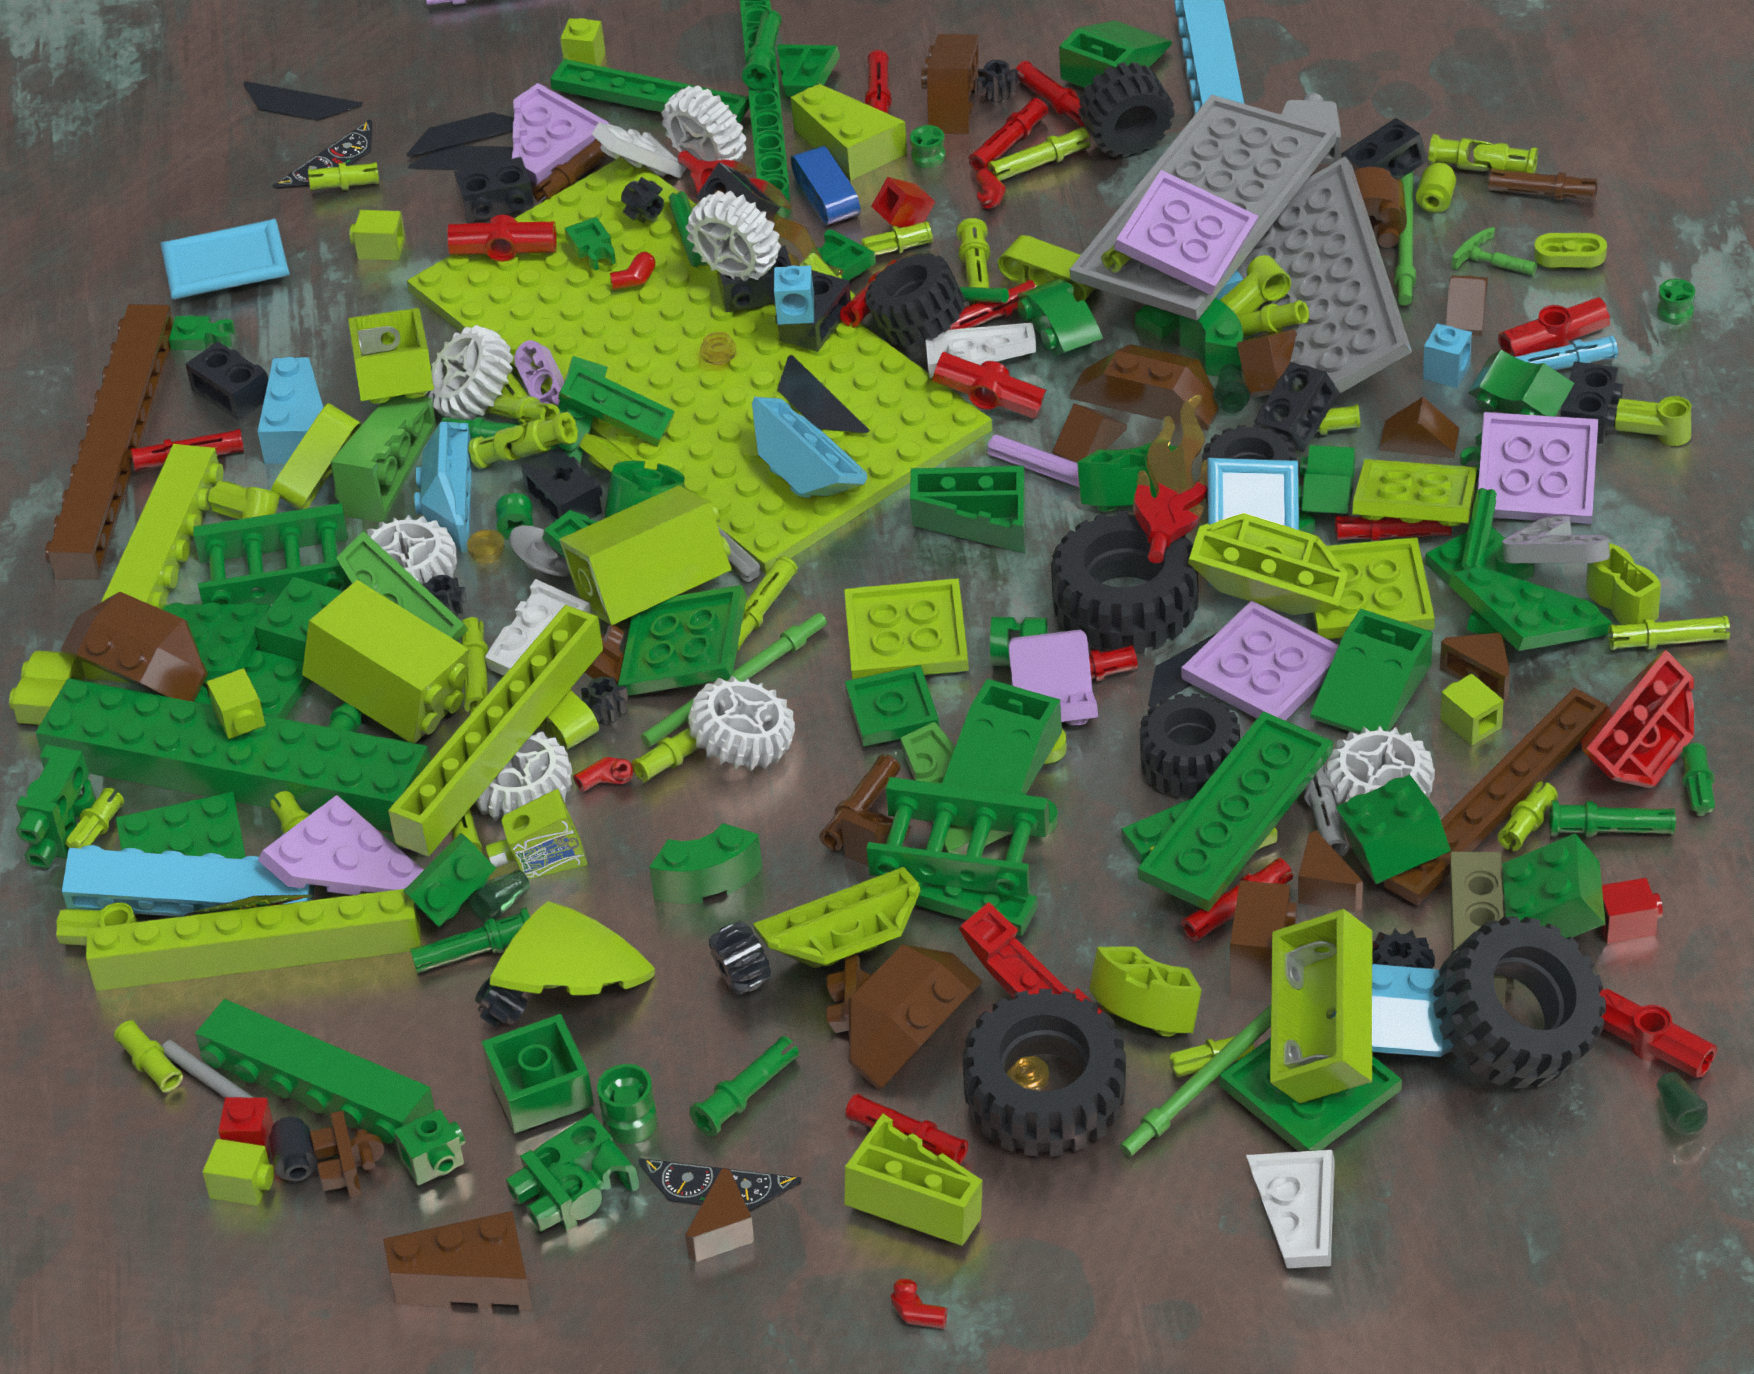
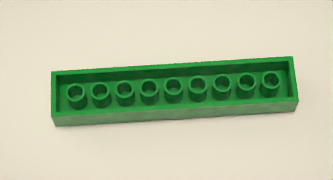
[35,678,431,833]

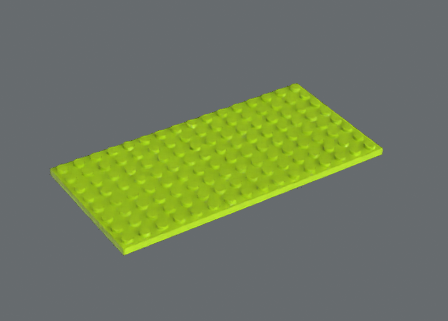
[406,156,993,574]

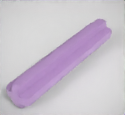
[987,434,1080,488]

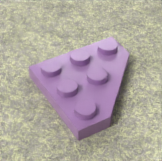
[512,83,609,184]
[258,795,423,895]

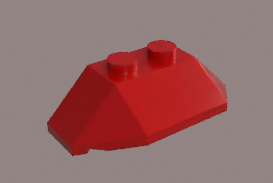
[1581,650,1694,789]

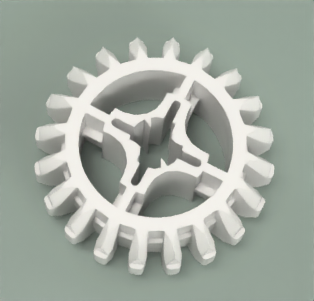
[661,85,747,162]
[686,190,781,281]
[427,325,513,420]
[367,515,457,585]
[688,676,795,771]
[1325,725,1435,806]
[473,731,573,822]

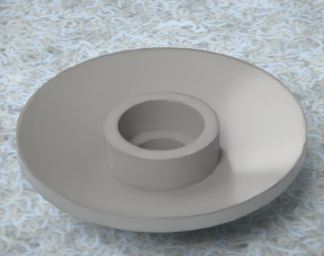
[509,525,571,576]

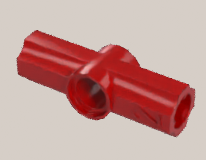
[447,215,557,262]
[1498,297,1610,357]
[932,352,1046,419]
[1599,988,1717,1078]

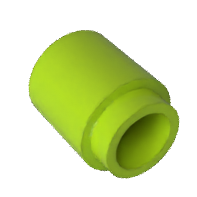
[1416,163,1456,213]

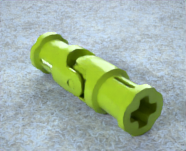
[1428,134,1538,173]
[469,412,578,469]

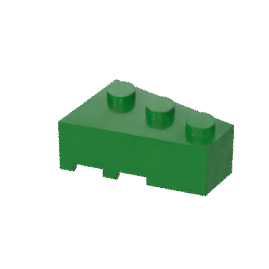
[910,466,1026,554]

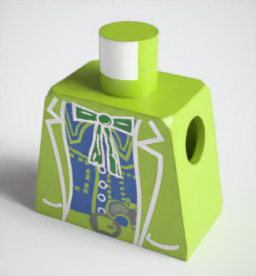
[486,788,588,879]

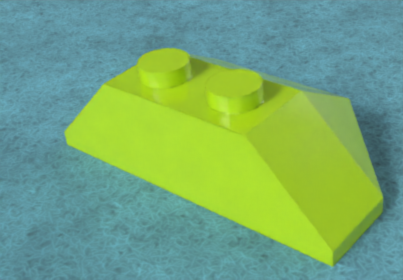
[1188,513,1348,615]
[753,867,921,968]

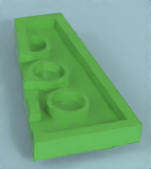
[336,531,469,641]
[901,722,1011,855]

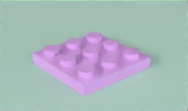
[1114,170,1259,296]
[1478,412,1598,524]
[1181,600,1339,721]

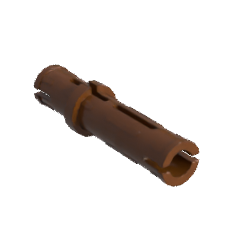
[532,139,609,203]
[1488,168,1598,202]
[819,754,901,850]

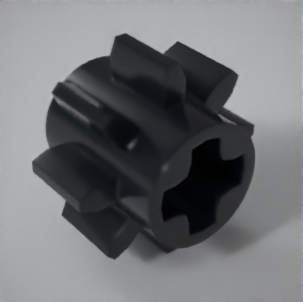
[976,60,1018,102]
[621,177,664,224]
[423,575,468,617]
[581,677,628,725]
[475,977,527,1028]

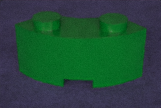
[1017,279,1103,357]
[1179,298,1243,381]
[1468,350,1574,417]
[1077,442,1186,511]
[1298,445,1356,515]
[649,823,763,904]

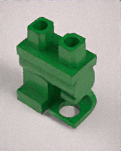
[16,744,96,869]
[506,1113,639,1232]

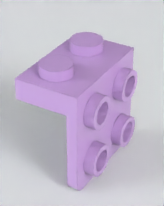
[1008,630,1098,725]

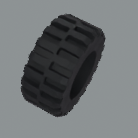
[1051,511,1199,653]
[1433,916,1606,1088]
[962,989,1126,1157]

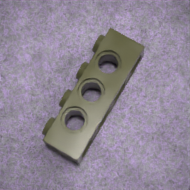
[1450,852,1514,1006]

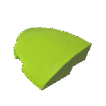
[490,901,655,995]

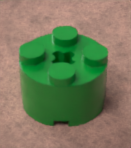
[604,461,685,519]

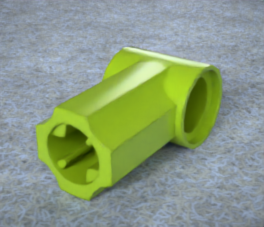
[1220,255,1291,317]
[1615,396,1691,446]
[208,480,281,519]
[56,902,137,946]

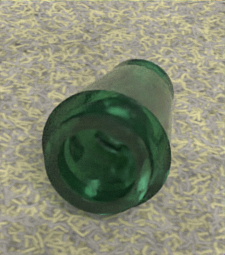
[1213,364,1250,414]
[469,870,530,921]
[1657,1073,1708,1134]

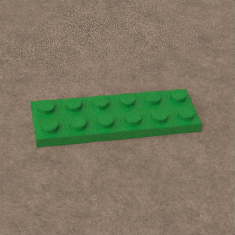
[1138,711,1333,911]

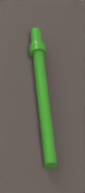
[1394,171,1416,306]
[641,612,827,748]
[1119,1004,1271,1157]

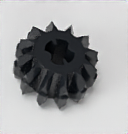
[709,921,771,995]
[1372,927,1435,969]

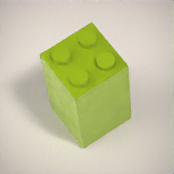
[559,485,732,625]
[302,580,469,743]

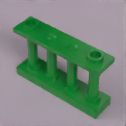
[193,503,352,605]
[867,777,1049,897]

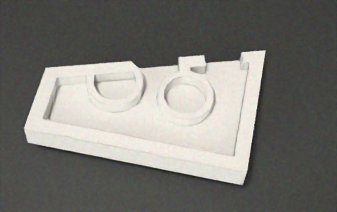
[592,123,686,178]
[925,323,1036,378]
[485,579,593,676]
[1246,1150,1335,1268]

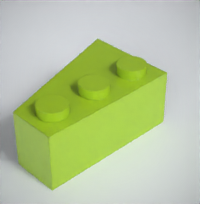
[791,84,907,181]
[844,1114,982,1246]

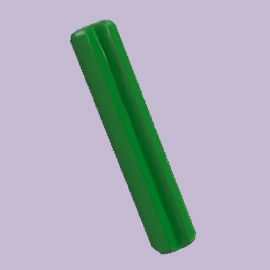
[669,191,707,268]
[1461,488,1497,571]

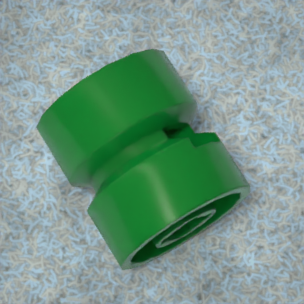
[990,617,1048,667]
[597,1064,658,1144]

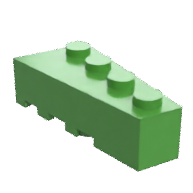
[331,395,436,522]

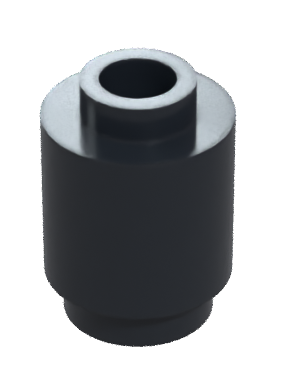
[269,1116,318,1181]

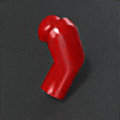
[976,169,1006,209]
[610,252,656,290]
[573,757,633,792]
[891,1279,948,1329]

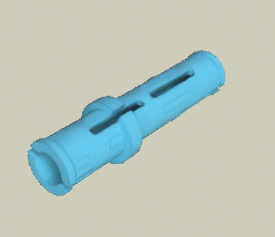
[1516,335,1618,371]

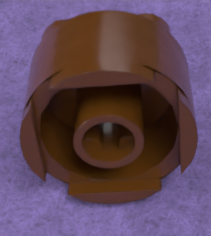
[1354,167,1407,248]

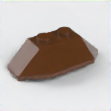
[1070,344,1221,431]
[60,592,208,702]
[848,944,983,1091]

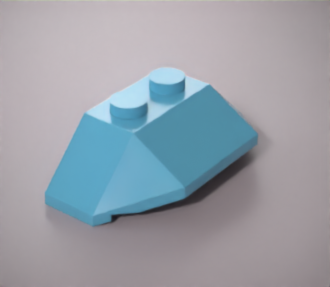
[752,397,867,498]
[414,422,472,552]
[1331,964,1454,1057]

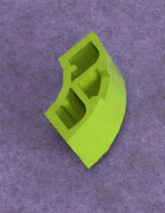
[1089,946,1202,1036]

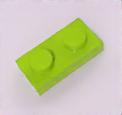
[579,433,633,472]

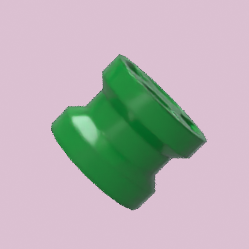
[910,125,946,168]
[1657,279,1696,325]
[495,493,534,540]

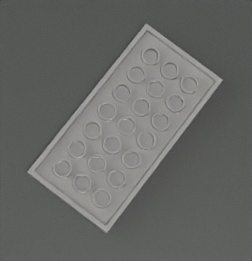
[1069,94,1337,320]
[1237,157,1412,394]

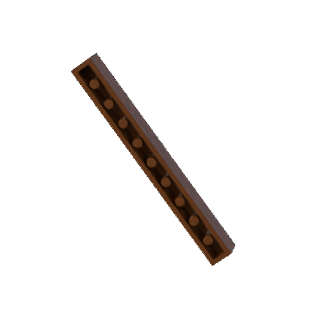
[45,304,174,580]

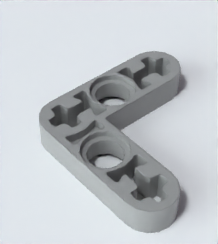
[1502,516,1610,563]

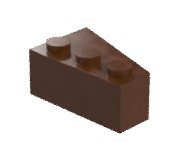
[921,34,979,134]
[383,1211,533,1311]

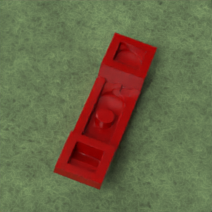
[959,902,1103,1014]

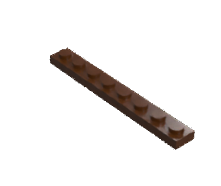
[1384,688,1607,906]

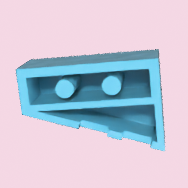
[257,357,323,464]

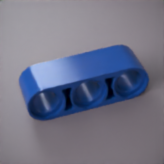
[791,146,861,225]

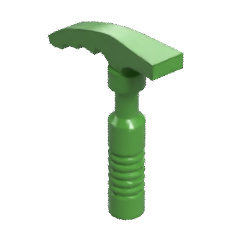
[1451,227,1537,276]

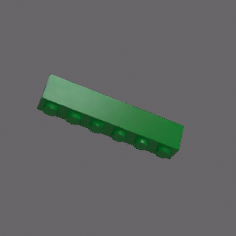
[195,999,435,1144]

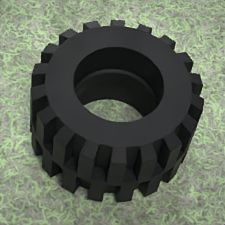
[1078,62,1175,158]
[865,253,965,346]
[1202,425,1297,505]
[1140,693,1240,799]

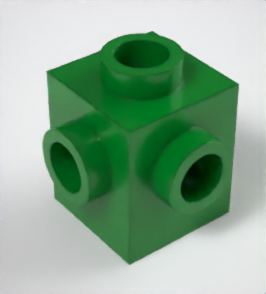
[394,1109,466,1186]

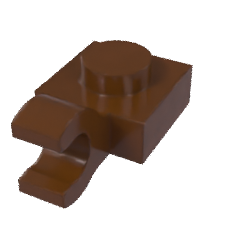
[584,624,624,687]

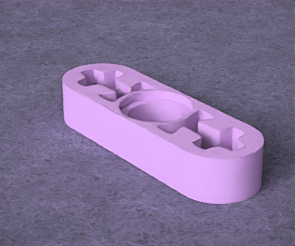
[514,340,565,405]

